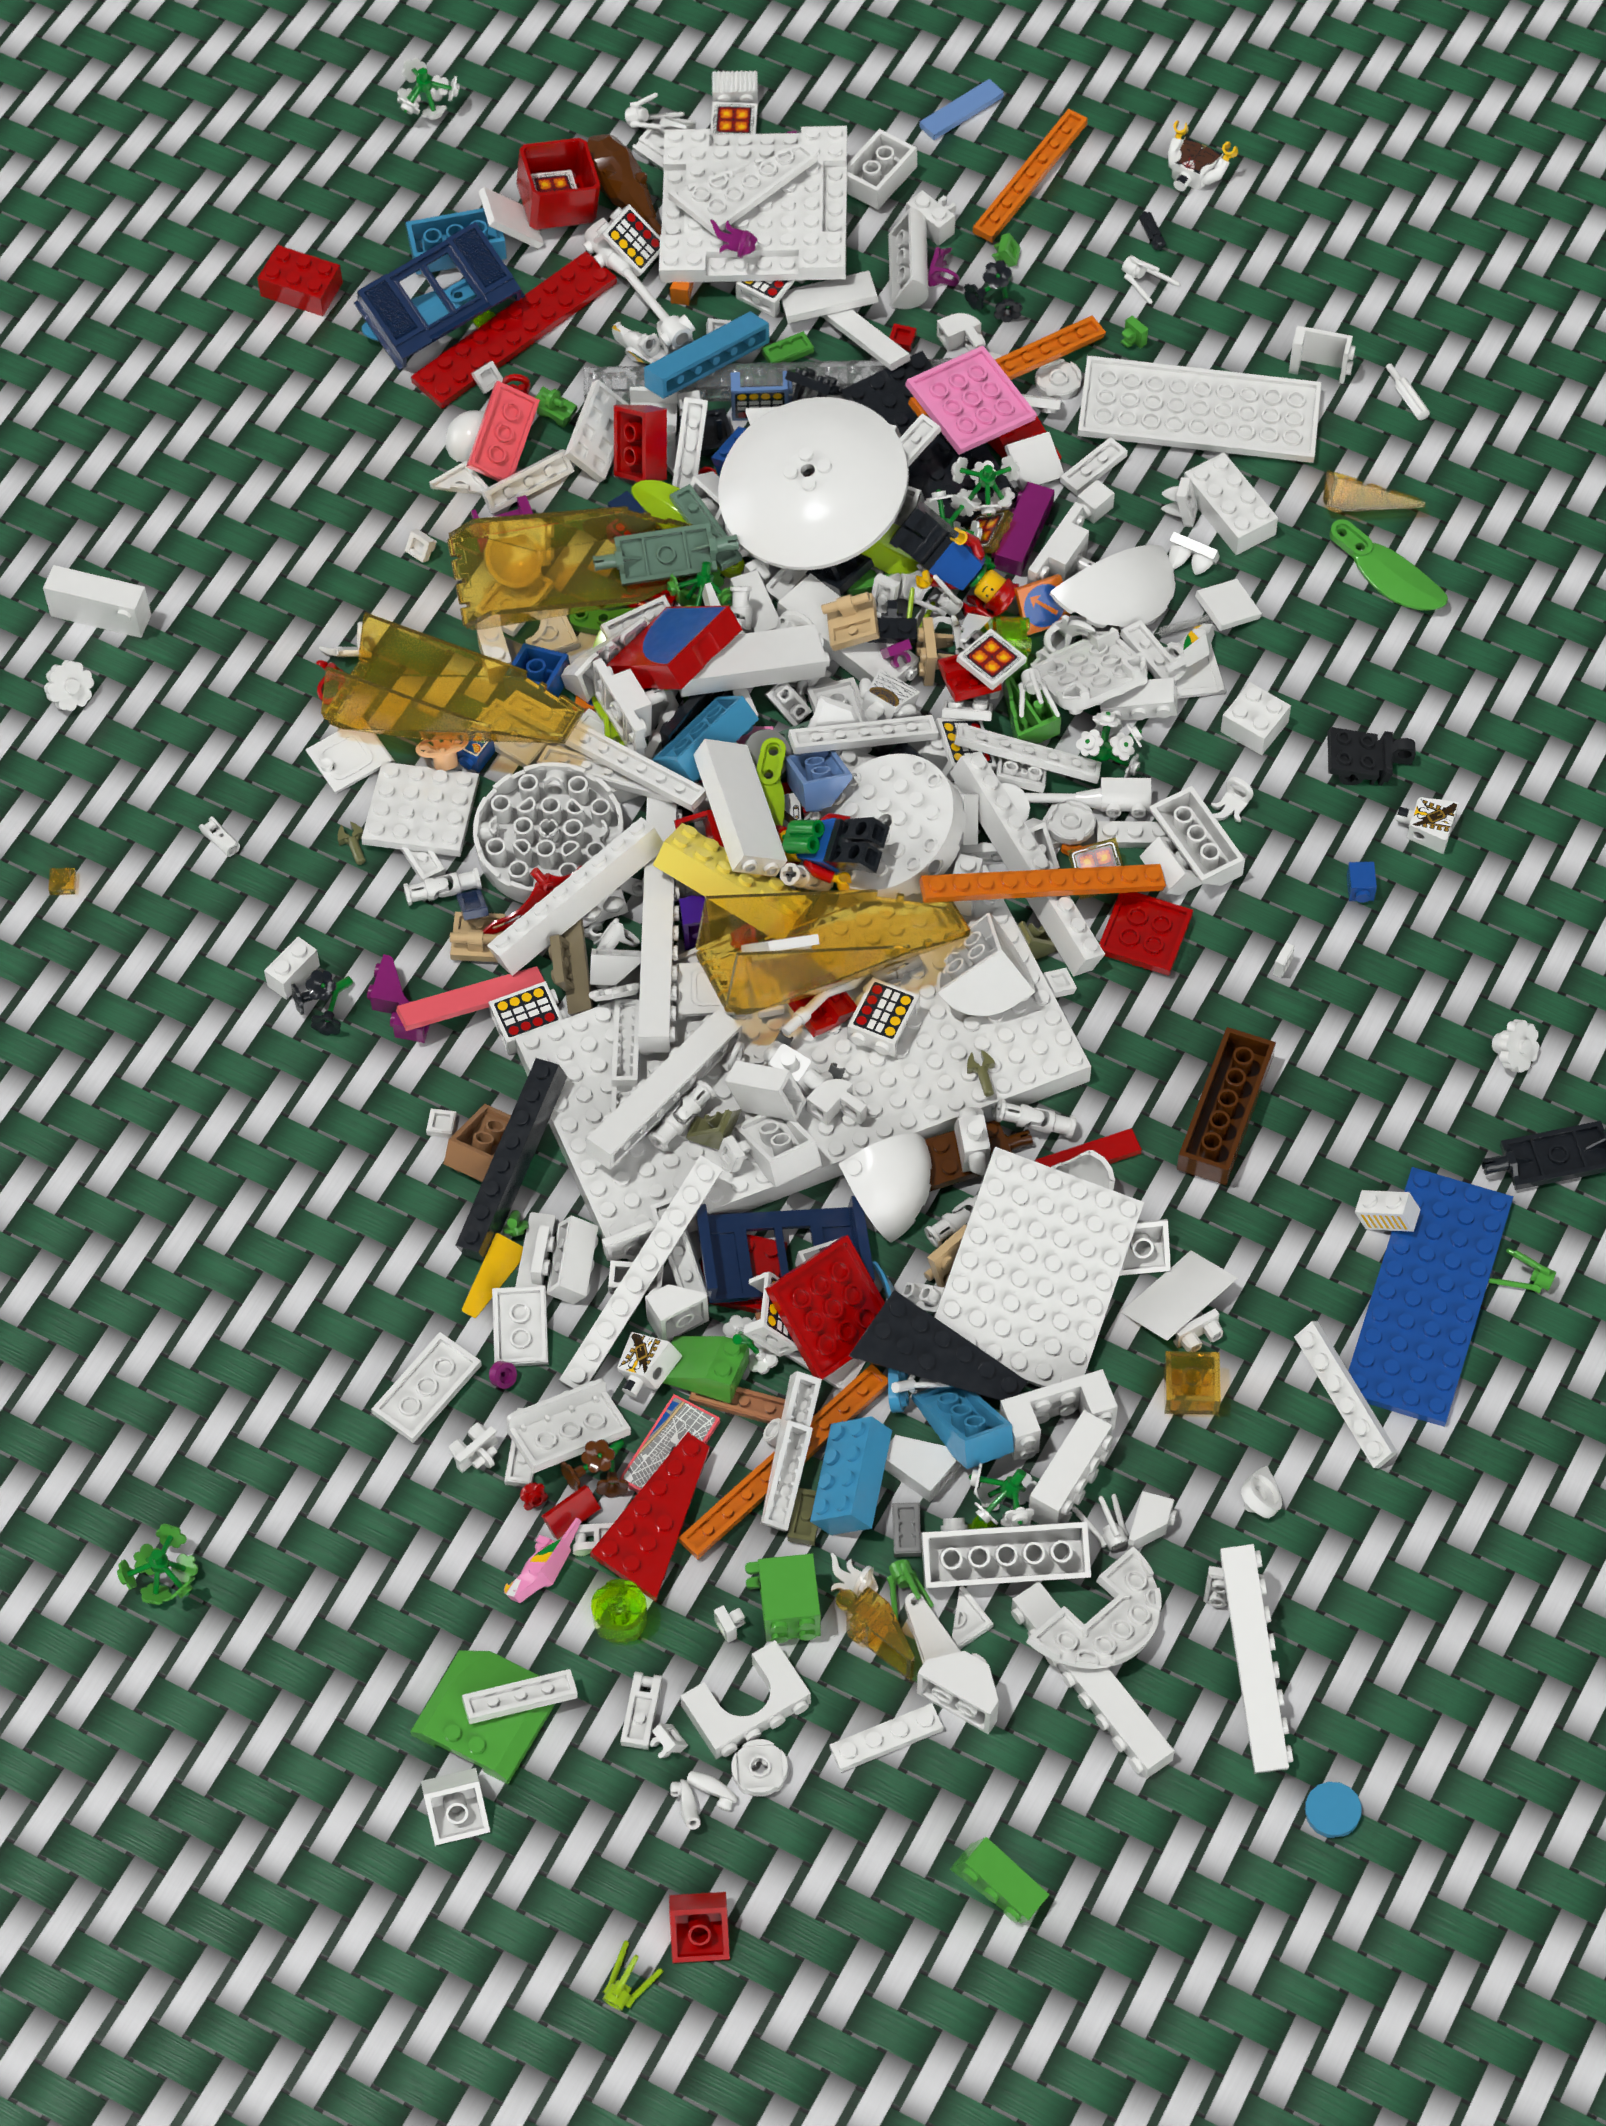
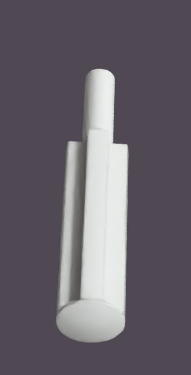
[1386,364,1430,420]

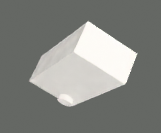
[43,565,151,638]

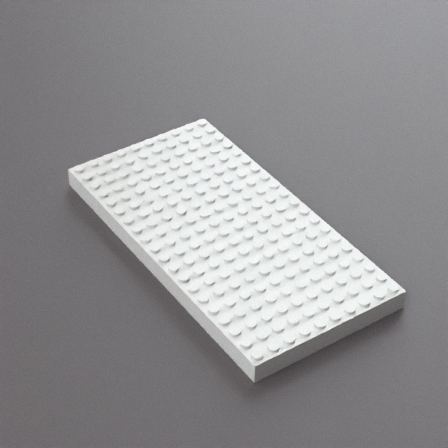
[515,865,1091,1261]

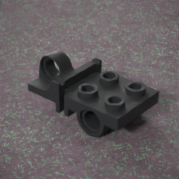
[1327,727,1416,786]

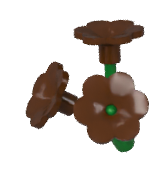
[560,1439,629,1498]

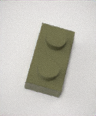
[787,1488,818,1546]

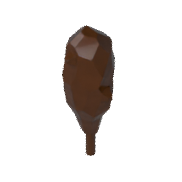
[587,134,662,236]

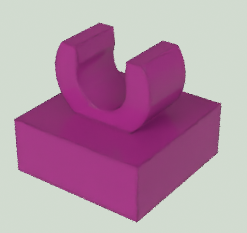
[880,639,912,668]

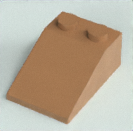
[444,1104,511,1182]

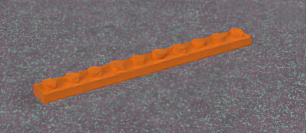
[908,315,1106,418]
[919,864,1166,903]
[679,1364,888,1560]

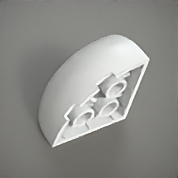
[937,912,1036,1016]
[838,1133,932,1243]

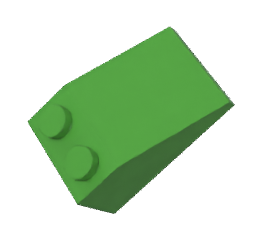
[663,1336,749,1403]

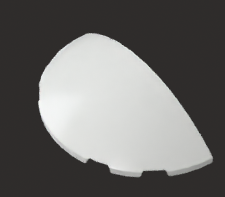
[1050,545,1175,630]

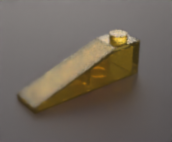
[1323,470,1426,513]

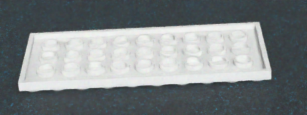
[1077,356,1321,463]

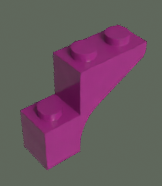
[367,954,430,1043]

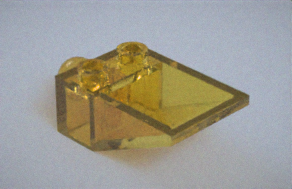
[836,1586,914,1681]

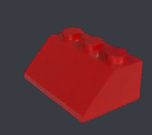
[614,405,667,482]

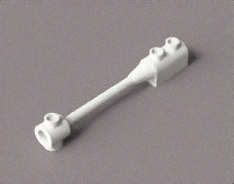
[583,217,695,348]
[954,777,1151,818]

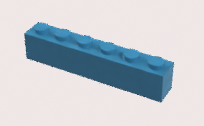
[644,311,769,399]

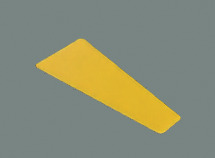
[462,1233,523,1318]

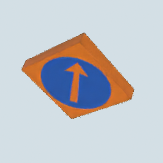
[1014,574,1070,636]

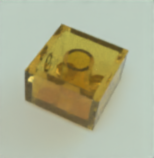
[1164,1351,1221,1415]

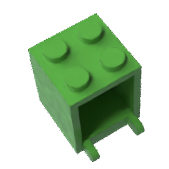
[745,1553,821,1644]

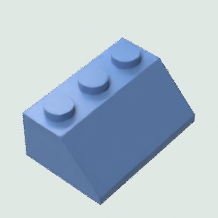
[785,750,852,812]

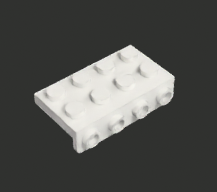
[507,1378,631,1473]

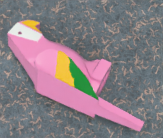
[504,1518,581,1603]

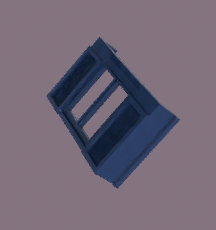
[354,222,525,371]
[696,1196,875,1303]

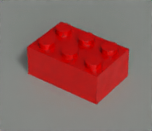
[257,245,343,316]

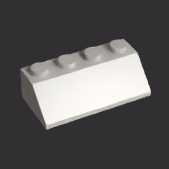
[1149,786,1245,886]

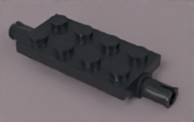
[1481,1121,1606,1190]

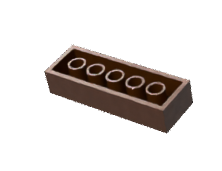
[1177,1027,1276,1185]

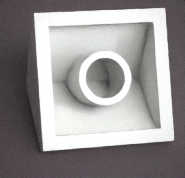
[1119,1219,1171,1276]

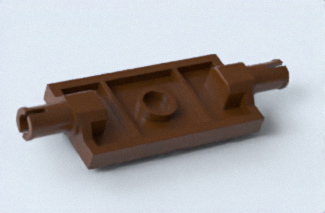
[925,1120,1033,1192]

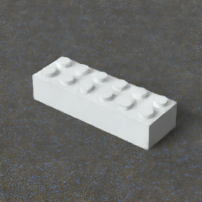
[921,1522,1091,1588]

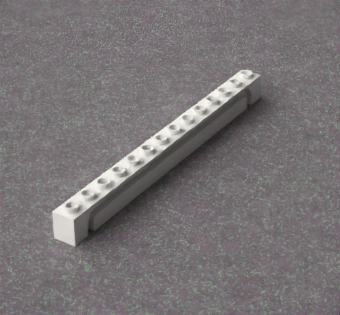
[638,797,682,1053]

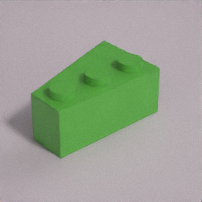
[1003,663,1061,744]
[950,1837,1049,1924]

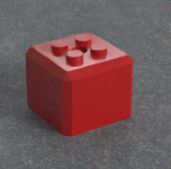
[516,138,600,230]

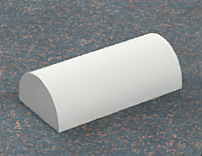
[888,207,928,309]

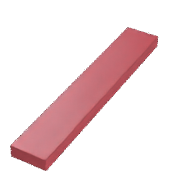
[396,966,545,1031]

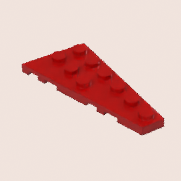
[590,1432,710,1602]

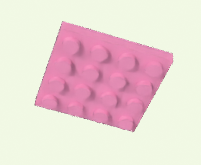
[905,345,1037,455]

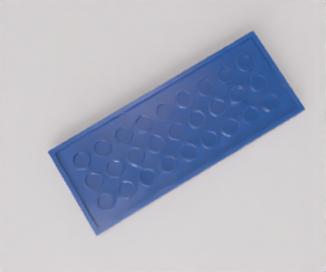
[1348,1167,1514,1427]

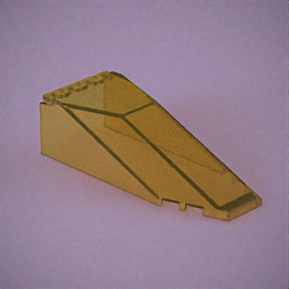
[447,506,694,630]
[321,612,584,744]
[695,889,971,1015]

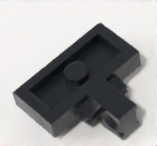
[868,600,917,643]

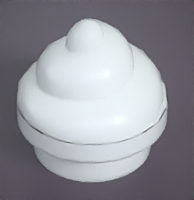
[941,1518,968,1531]

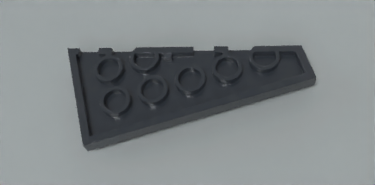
[848,1290,1028,1401]

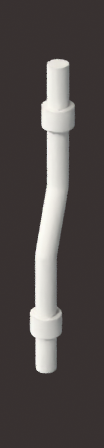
[781,941,897,1036]

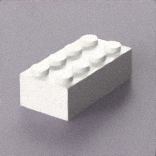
[1184,452,1278,555]
[1029,1410,1114,1524]

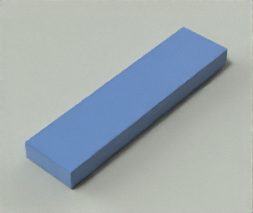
[919,79,1004,140]

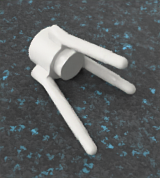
[625,93,684,129]
[1122,255,1180,304]
[914,563,963,616]
[1018,668,1060,718]
[1071,1494,1129,1551]

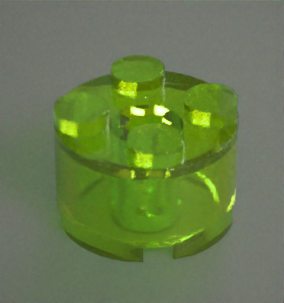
[992,616,1032,665]
[591,1579,648,1643]

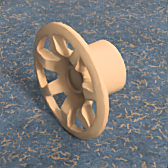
[415,733,469,771]

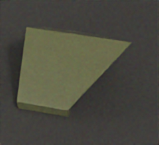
[1017,921,1057,960]
[686,1109,741,1150]

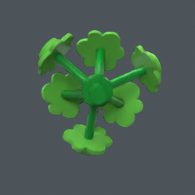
[667,561,732,607]
[117,1524,198,1605]

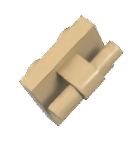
[821,592,880,651]
[450,912,506,962]
[924,1225,967,1288]

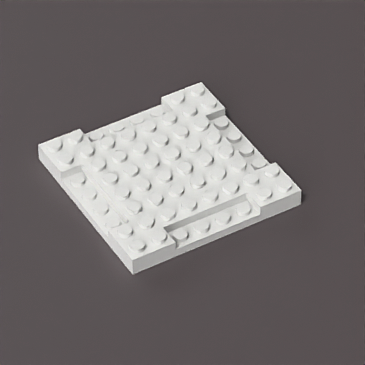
[659,126,848,283]

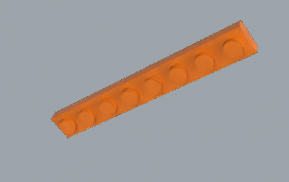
[972,109,1088,242]

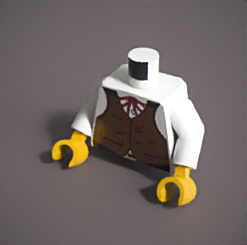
[1168,120,1238,191]

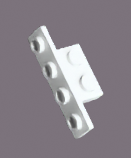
[515,1212,556,1287]

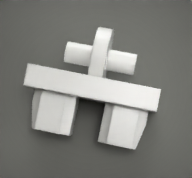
[765,682,812,727]
[901,1282,944,1315]
[1173,1309,1223,1354]
[449,1422,498,1473]

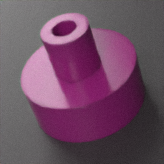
[489,1361,517,1389]

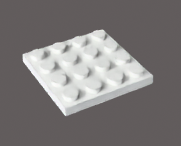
[361,762,480,857]

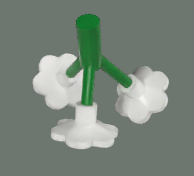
[722,1315,778,1374]

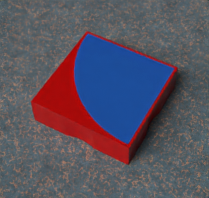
[606,606,743,690]

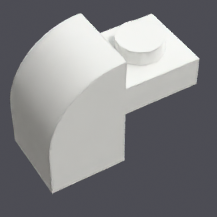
[937,313,986,351]
[806,1079,867,1125]

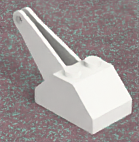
[905,1593,999,1735]

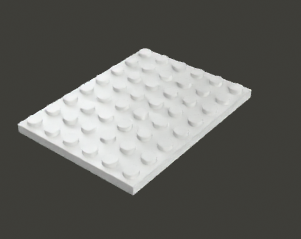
[934,1147,1144,1388]

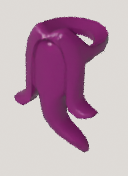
[710,219,758,258]
[928,247,960,287]

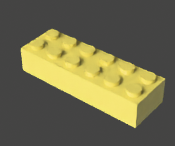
[653,823,812,940]

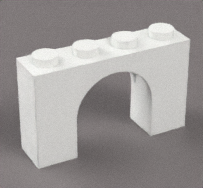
[680,1640,811,1759]

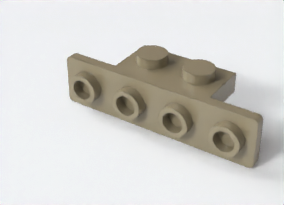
[548,918,593,1016]

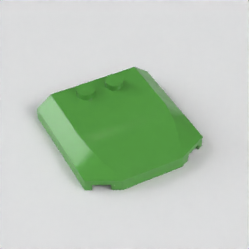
[410,1650,556,1784]

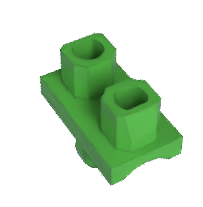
[535,386,578,428]

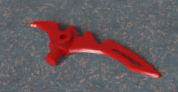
[482,865,582,934]

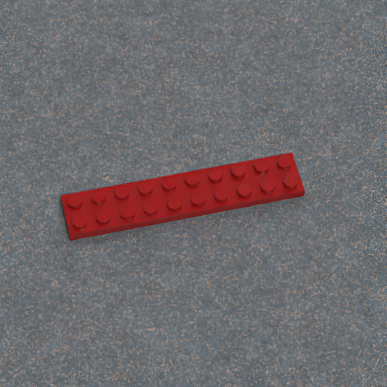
[411,251,617,409]

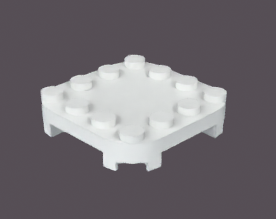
[1030,627,1148,715]

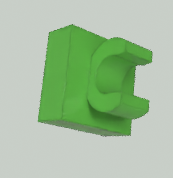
[992,233,1021,267]
[1121,315,1148,348]

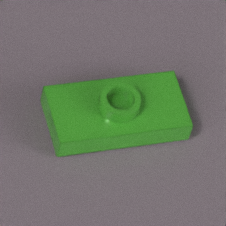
[762,331,814,369]

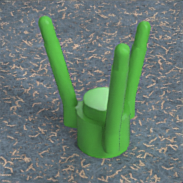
[1488,1248,1556,1294]
[886,1559,934,1629]

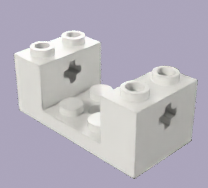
[1000,1369,1118,1461]

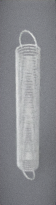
[1153,614,1213,637]

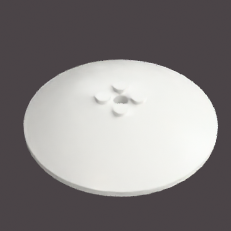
[718,397,909,570]

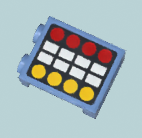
[730,371,793,421]

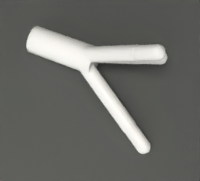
[891,1375,950,1394]

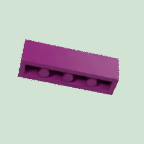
[992,482,1055,577]

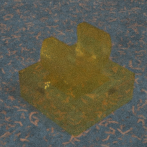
[49,868,77,895]

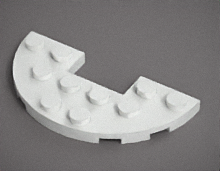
[1026,1546,1162,1669]

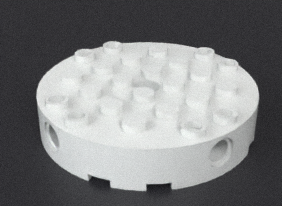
[820,754,966,904]
[473,762,625,903]

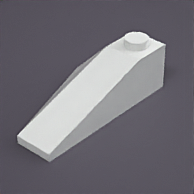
[561,618,648,703]

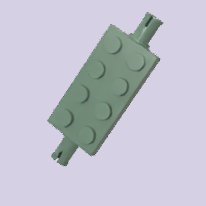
[593,523,739,586]

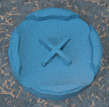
[1305,1782,1361,1838]

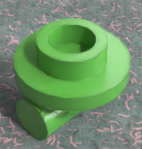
[503,1210,529,1237]

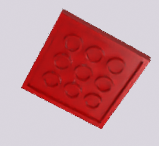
[765,1235,885,1380]

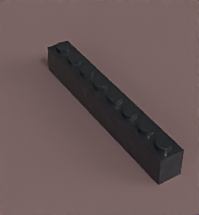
[456,1058,568,1262]

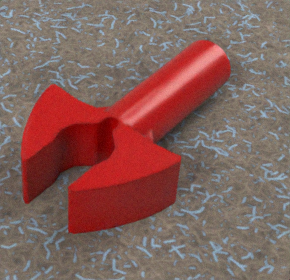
[961,595,1003,628]

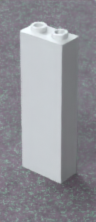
[777,573,919,683]
[679,624,830,697]
[693,739,787,877]

